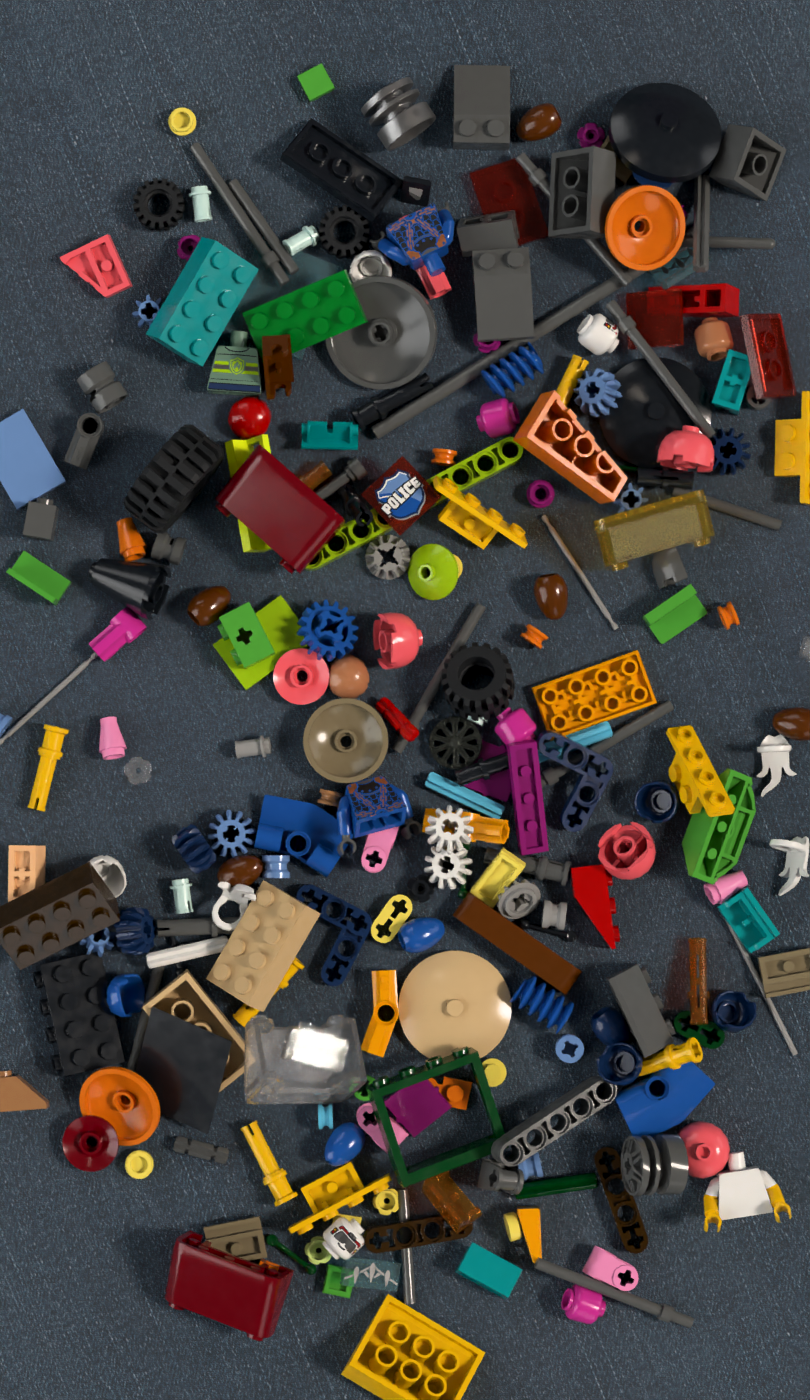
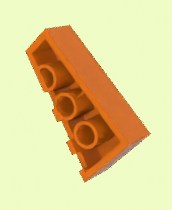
[513,390,628,504]

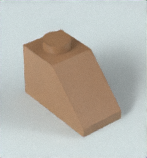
[0,1070,50,1112]

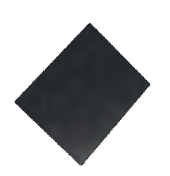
[136,1007,232,1134]

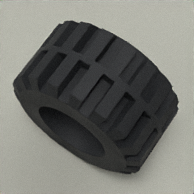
[441,642,515,721]

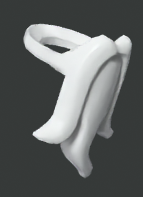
[756,734,797,797]
[769,836,809,896]
[212,882,256,931]

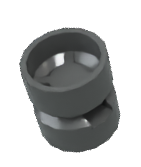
[76,361,128,415]

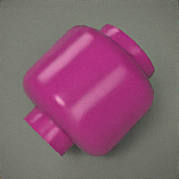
[476,398,520,438]
[495,707,536,746]
[561,1284,606,1324]

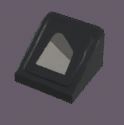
[401,176,432,207]

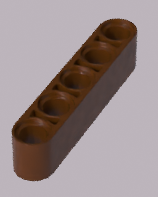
[453,892,582,995]

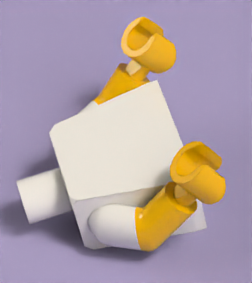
[703,1151,792,1232]

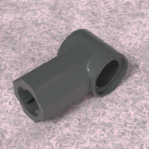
[64,413,105,470]

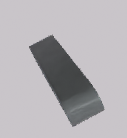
[491,1076,617,1167]

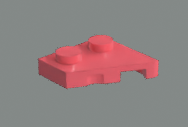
[60,234,132,298]

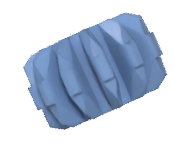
[573,368,623,417]
[207,810,256,858]

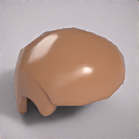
[328,654,369,699]

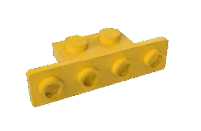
[774,391,810,506]
[433,476,528,550]
[666,725,735,817]
[288,1161,392,1235]

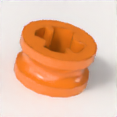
[431,448,457,466]
[717,601,740,630]
[520,624,549,650]

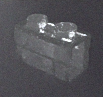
[281,1021,350,1073]

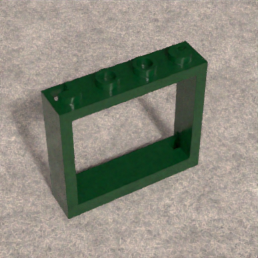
[366,1046,509,1188]

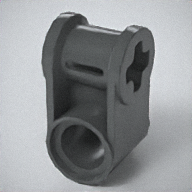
[477,1159,524,1195]

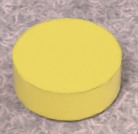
[125,1150,154,1179]
[503,1212,522,1242]

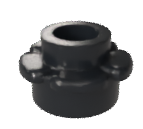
[407,874,435,903]

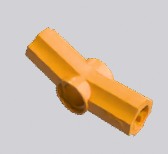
[422,808,510,844]
[360,969,399,1057]

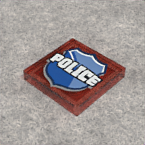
[361,456,441,536]

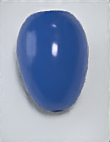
[398,917,445,953]
[324,1122,365,1166]

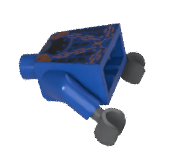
[369,202,455,277]
[336,776,422,856]

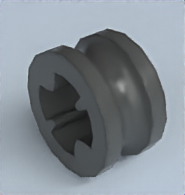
[745,384,772,410]

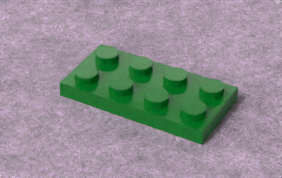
[242,269,368,362]

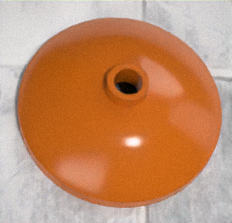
[605,185,685,271]
[79,1066,161,1146]

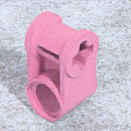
[361,826,399,873]
[356,1102,409,1154]
[582,1246,639,1291]

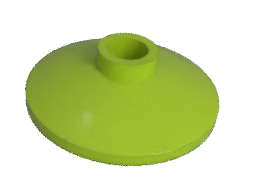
[408,544,458,600]

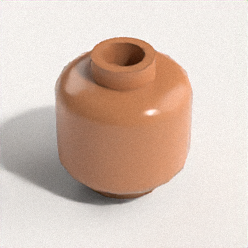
[694,317,734,361]

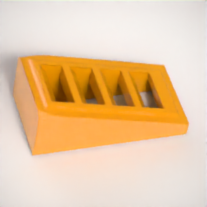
[517,1206,542,1264]

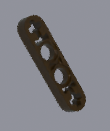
[594,1146,648,1254]
[363,1212,473,1253]

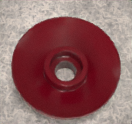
[62,1115,119,1172]

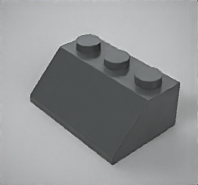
[548,146,616,239]
[605,964,676,1058]

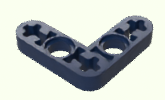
[537,730,613,832]
[296,884,372,986]

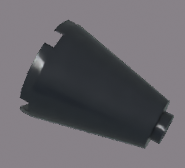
[89,558,171,620]

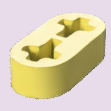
[371,894,412,943]

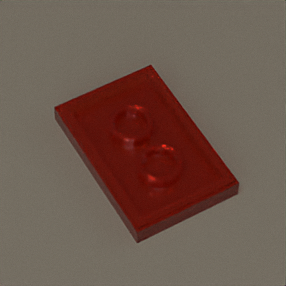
[469,158,548,247]
[740,313,797,399]

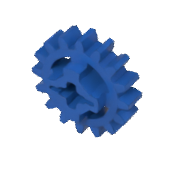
[297,600,359,662]

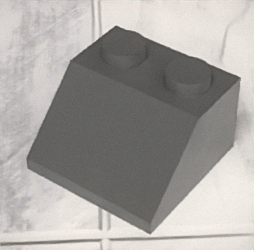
[709,124,786,202]

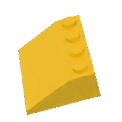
[341,1294,486,1400]

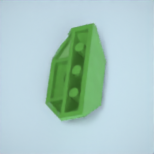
[682,768,756,884]

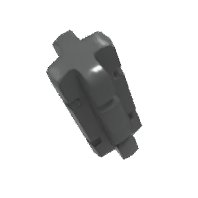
[173,1136,229,1164]

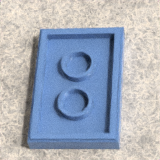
[0,409,66,510]

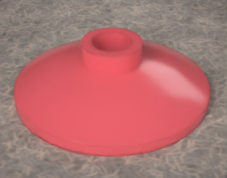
[273,648,329,705]

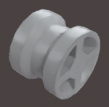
[541,900,567,930]

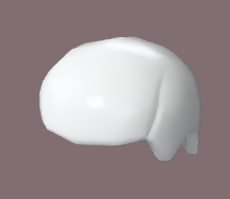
[349,250,392,283]
[89,855,127,898]

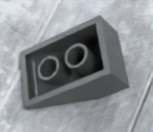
[453,65,510,150]
[472,247,534,342]

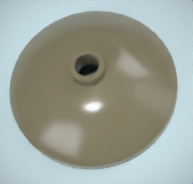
[303,698,388,783]

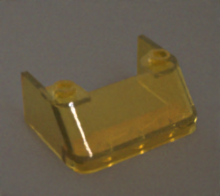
[593,489,715,572]

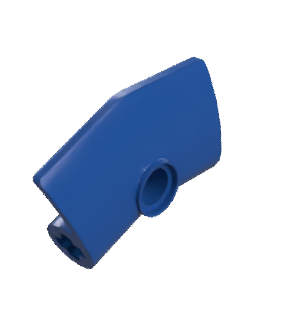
[254,795,354,878]
[614,1062,715,1137]

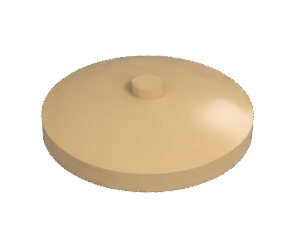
[398,950,512,1058]

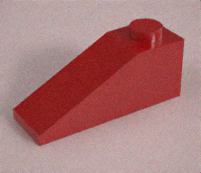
[648,283,740,318]

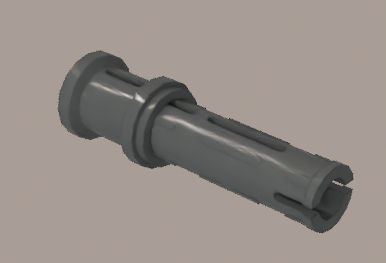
[483,846,571,886]

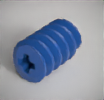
[480,341,544,398]
[510,975,574,1034]

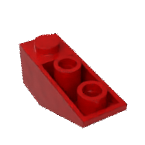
[570,864,620,949]

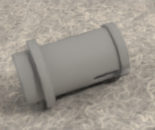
[235,735,271,759]

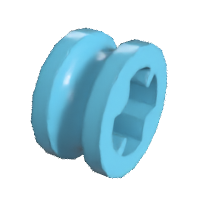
[318,1103,333,1130]

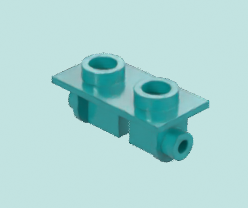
[301,420,359,450]

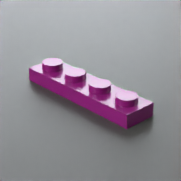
[507,739,549,856]

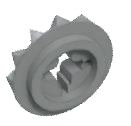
[365,535,410,580]
[496,879,541,919]

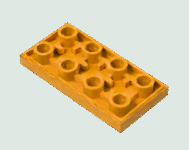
[531,650,657,741]

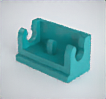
[712,349,756,416]
[717,887,780,954]
[455,1242,523,1299]

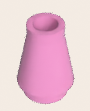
[99,717,127,760]
[704,870,748,905]

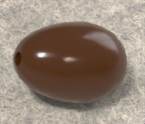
[516,103,562,142]
[534,573,568,620]
[187,586,231,626]
[772,707,810,741]
[217,855,263,888]

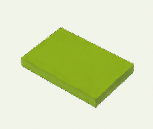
[213,595,308,691]

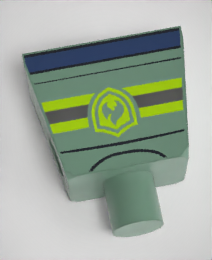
[207,331,262,397]

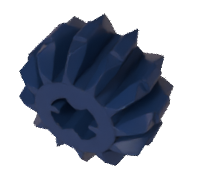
[710,428,751,476]
[172,824,216,874]
[114,907,156,955]

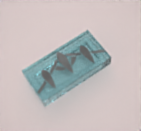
[649,247,711,291]
[340,1256,401,1292]

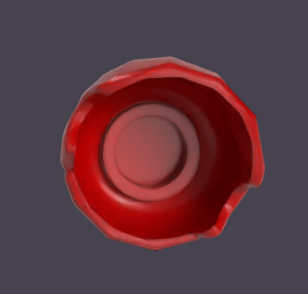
[228,396,272,440]

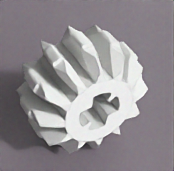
[425,805,474,855]
[424,846,473,890]

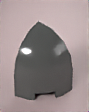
[652,538,688,589]

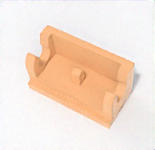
[8,845,46,902]

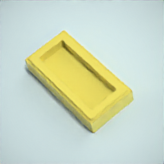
[470,848,526,909]

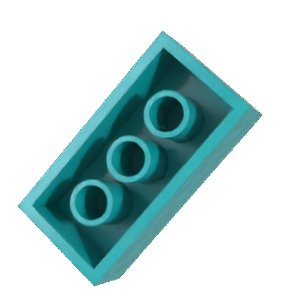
[146,237,259,367]

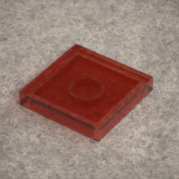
[626,288,684,350]

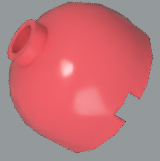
[657,425,714,473]
[373,612,423,670]
[598,822,656,880]
[677,1121,730,1179]

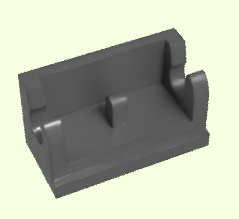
[456,210,519,257]

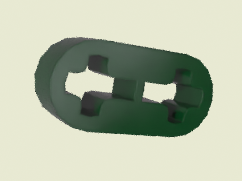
[673,1010,725,1049]

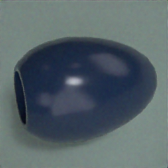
[591,1007,631,1046]

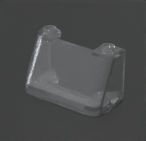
[244,1015,367,1104]

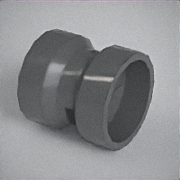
[151,532,187,566]

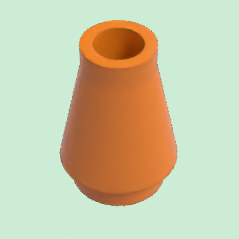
[116,517,147,561]

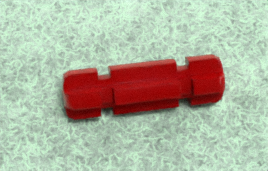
[376,697,419,742]

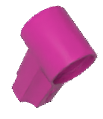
[89,607,147,662]

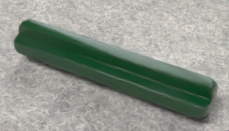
[514,1172,598,1200]

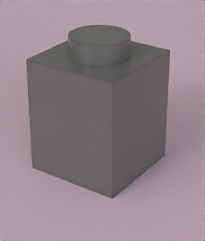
[23,498,59,542]

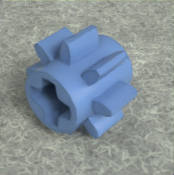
[132,295,162,328]
[613,483,649,519]
[79,928,115,957]

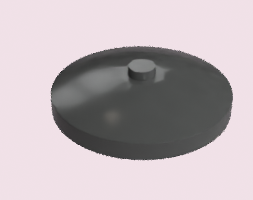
[326,276,437,390]

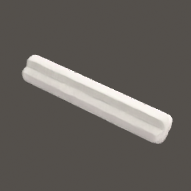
[146,936,228,969]

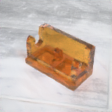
[421,1171,482,1234]

